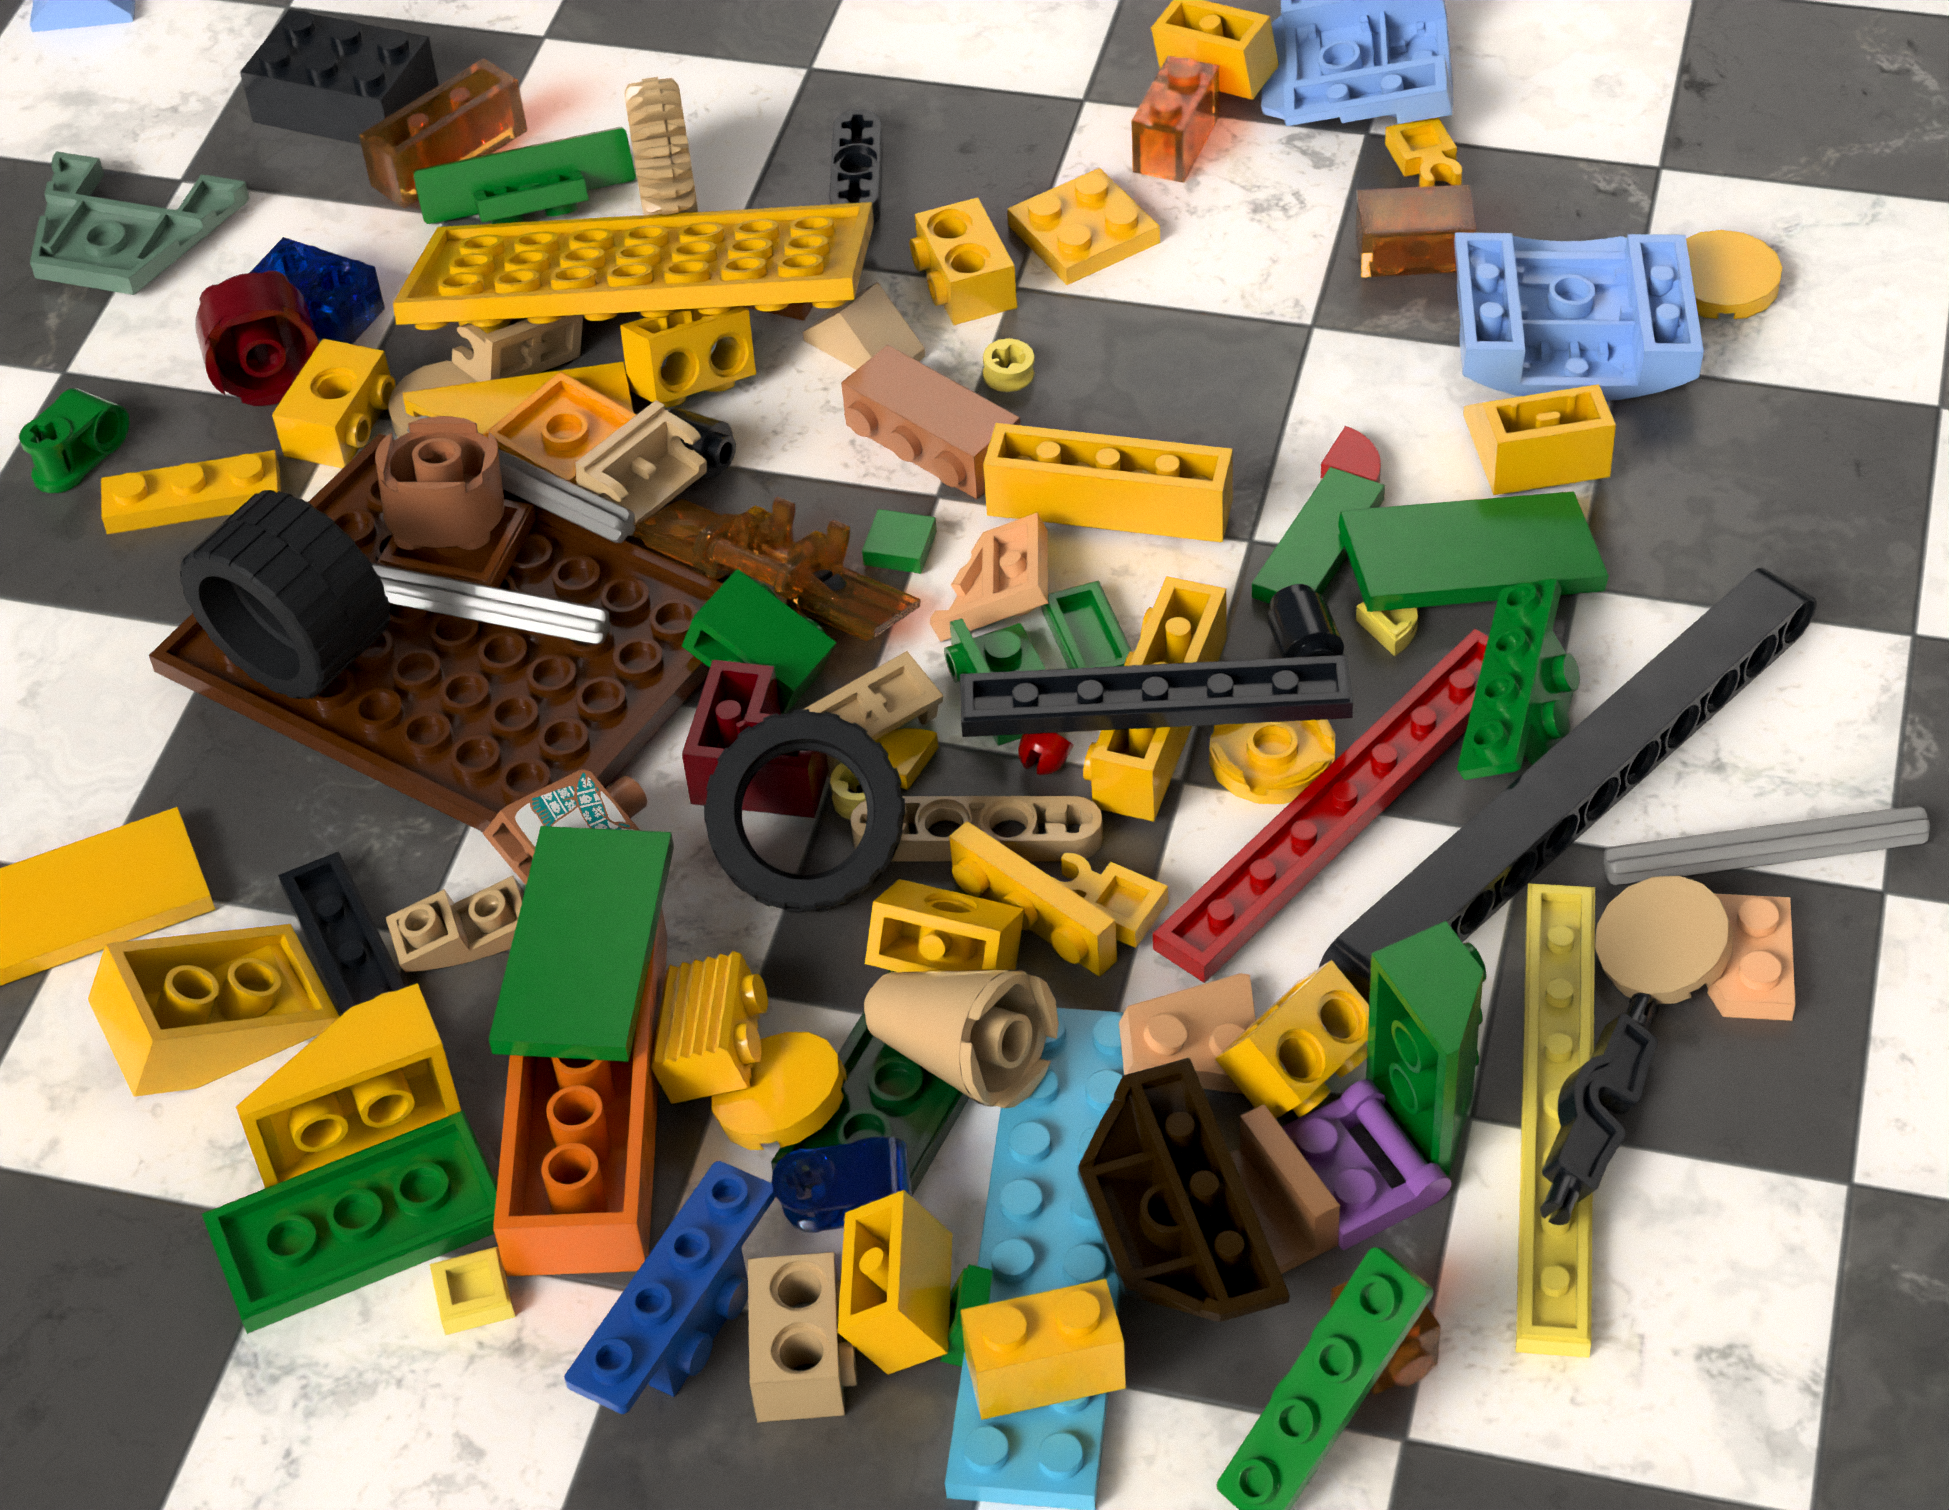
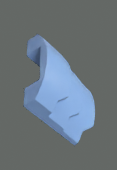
[1261,0,1453,126]
[1454,233,1704,401]

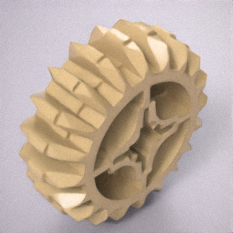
[624,77,698,215]

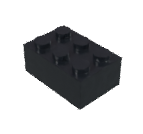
[240,9,439,151]

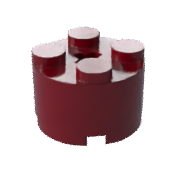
[195,271,319,406]

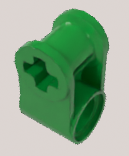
[19,388,130,493]

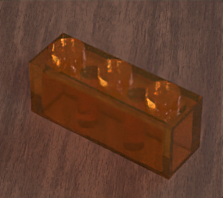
[359,58,528,209]

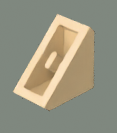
[803,282,925,370]

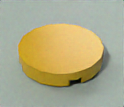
[1686,230,1782,319]
[1209,719,1335,804]
[711,1032,847,1150]

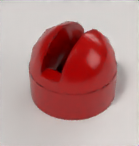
[1018,733,1074,775]

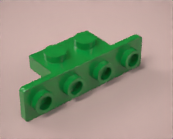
[413,127,636,224]
[1457,578,1580,780]
[1216,1247,1433,1510]

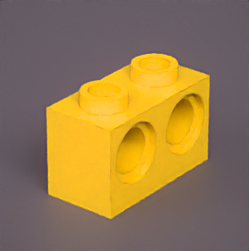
[909,197,1017,325]
[620,306,756,407]
[1215,960,1369,1119]

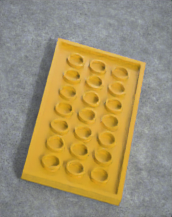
[393,202,874,330]

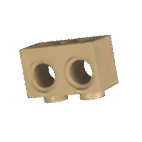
[748,1252,857,1422]

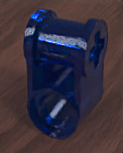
[771,1136,912,1233]

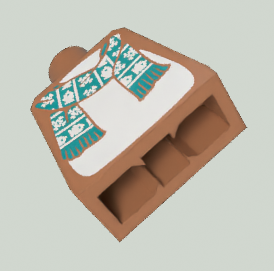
[482,769,647,885]

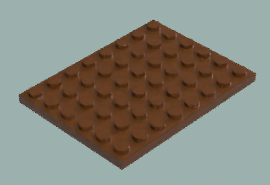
[149,433,723,832]

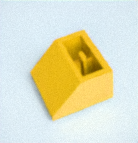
[1463,384,1616,495]

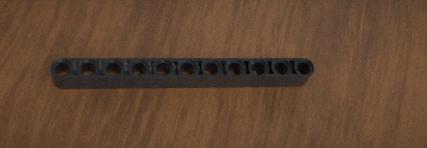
[1319,567,1817,1004]

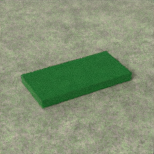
[1338,491,1609,612]
[489,826,674,1062]
[202,1110,497,1334]

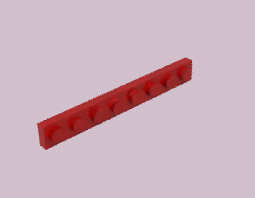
[1152,629,1489,983]

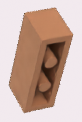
[841,345,1021,499]

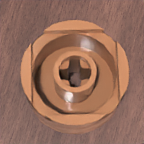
[375,416,505,550]

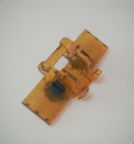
[633,497,921,641]

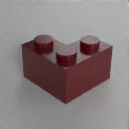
[682,660,829,818]

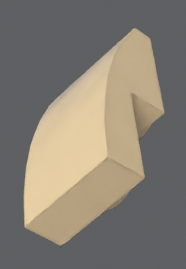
[385,875,524,972]

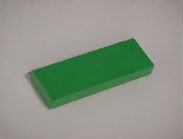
[1252,467,1385,604]

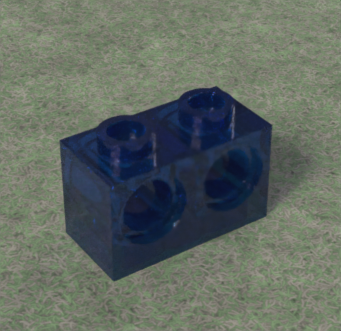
[249,237,385,344]

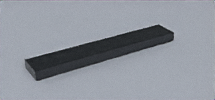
[960,655,1353,737]

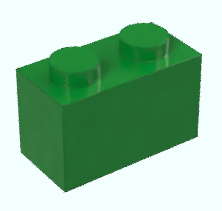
[681,568,837,714]

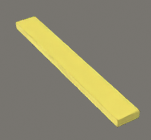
[1515,883,1595,1358]

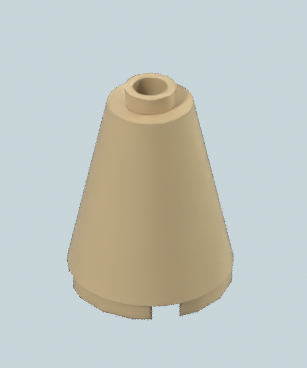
[864,970,1059,1108]

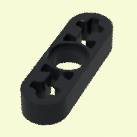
[829,109,883,226]

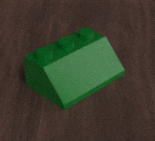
[1366,921,1486,1176]

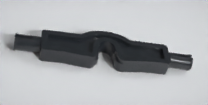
[1540,993,1659,1225]

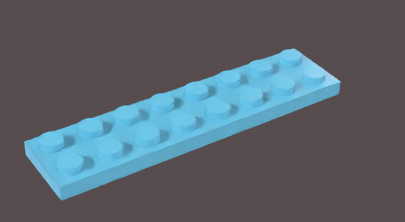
[945,1008,1124,1510]

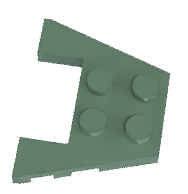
[30,151,249,295]

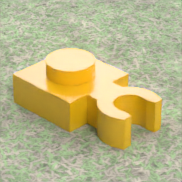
[1385,117,1462,198]
[1052,853,1169,948]

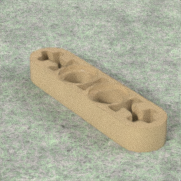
[850,796,1103,861]

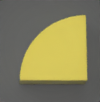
[1356,602,1418,656]

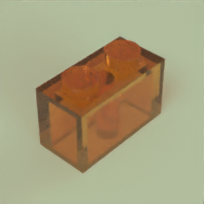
[1131,56,1219,183]
[1356,185,1477,277]

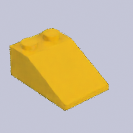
[88,924,340,1097]
[236,983,461,1188]

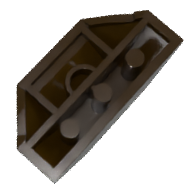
[1077,1057,1290,1322]

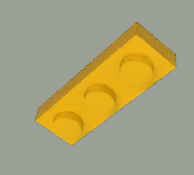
[101,450,281,534]
[949,821,1117,977]

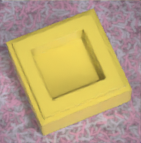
[430,1246,515,1335]

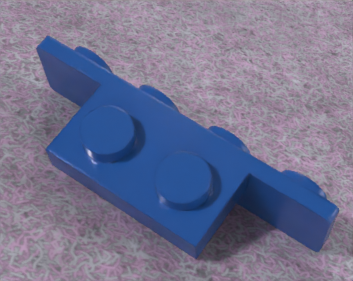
[564,1161,776,1414]

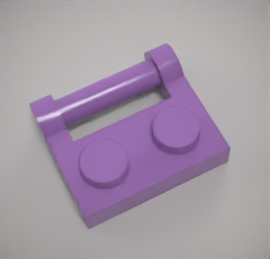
[1282,1079,1451,1251]

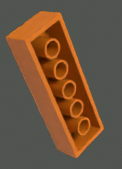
[493,907,668,1276]

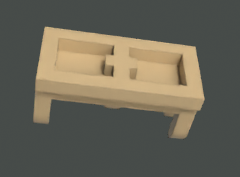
[452,315,583,382]
[575,400,707,536]
[804,651,943,778]

